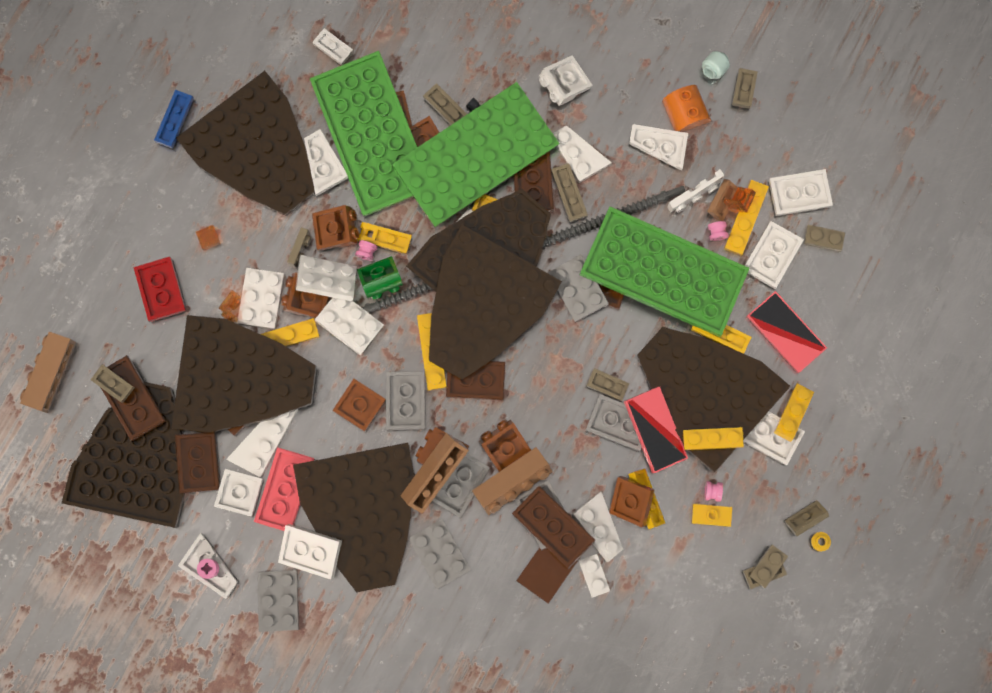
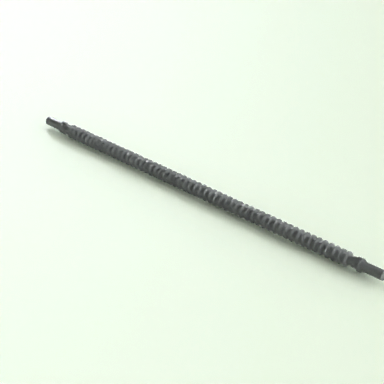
[362,186,685,314]

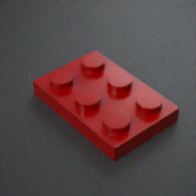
[133,256,186,322]

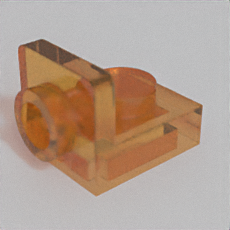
[723,187,756,213]
[218,290,241,322]

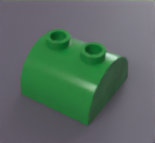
[357,256,403,299]

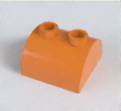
[662,85,711,132]

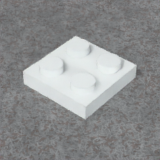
[214,469,263,517]

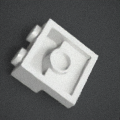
[539,55,593,106]

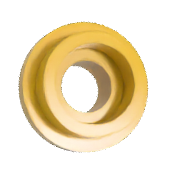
[811,532,831,552]

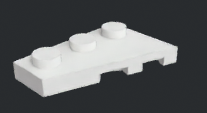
[571,492,623,562]

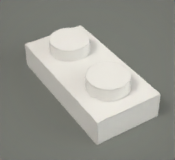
[313,28,354,66]
[578,554,610,598]

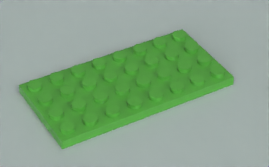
[310,51,417,217]
[392,82,560,228]
[579,207,749,337]

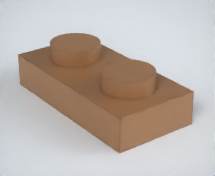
[707,179,740,221]

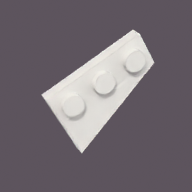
[629,124,688,171]
[553,125,611,183]
[304,129,348,196]
[667,169,724,213]
[178,533,238,599]

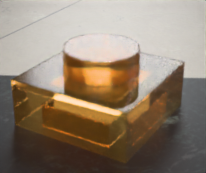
[196,225,221,250]

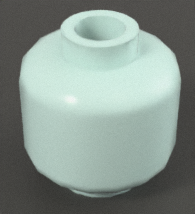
[702,51,730,79]

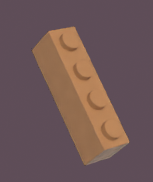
[20,332,76,413]
[400,432,469,514]
[472,447,552,516]

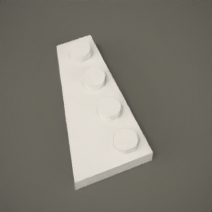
[226,409,298,478]

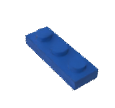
[154,90,194,149]

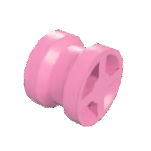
[708,221,729,241]
[355,240,378,261]
[704,481,723,502]
[197,559,220,579]

